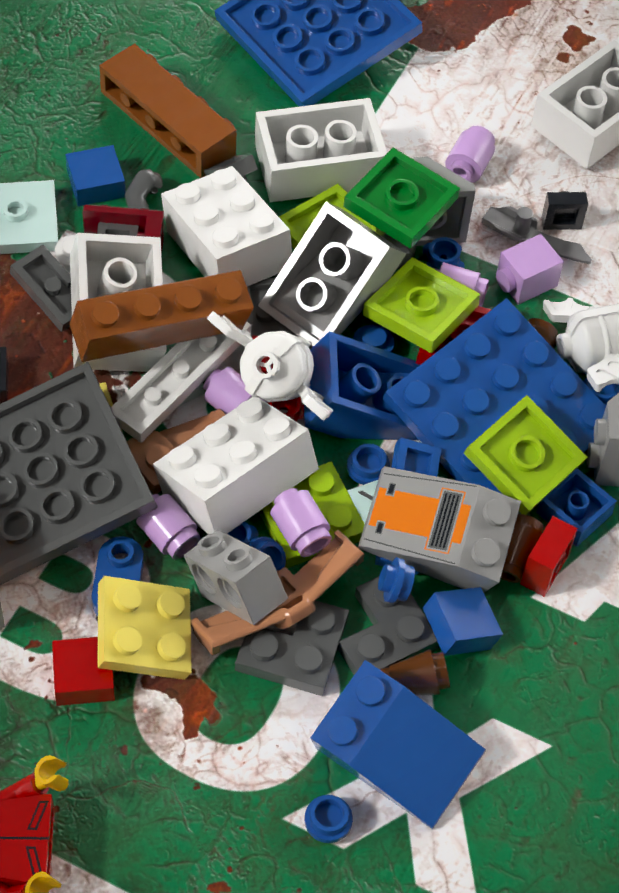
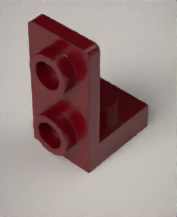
[83,204,165,258]

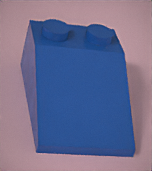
[304,331,420,440]
[310,660,486,829]

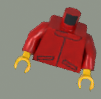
[0,755,68,893]

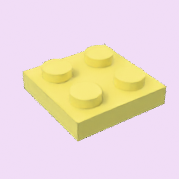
[98,576,192,680]

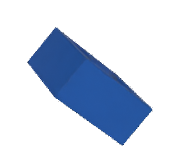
[65,145,126,206]
[536,469,617,547]
[423,587,503,656]

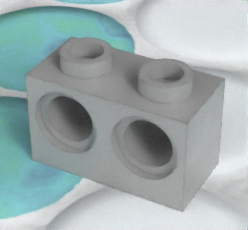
[184,530,288,625]

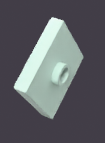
[0,180,58,254]

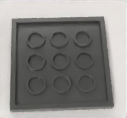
[0,362,158,585]

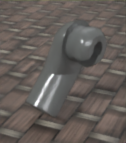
[125,169,163,209]

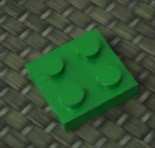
[343,147,460,249]

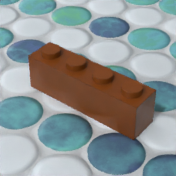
[99,43,237,178]
[70,270,254,362]

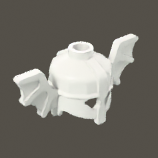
[543,298,619,392]
[207,311,333,421]

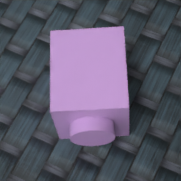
[496,234,564,305]

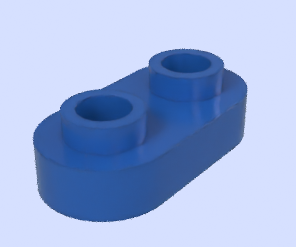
[92,536,144,617]

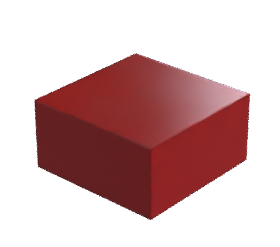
[520,516,578,597]
[52,637,115,706]

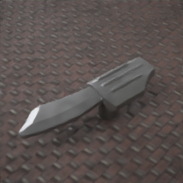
[481,206,592,264]

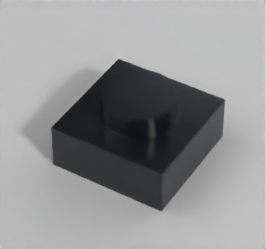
[541,191,588,230]

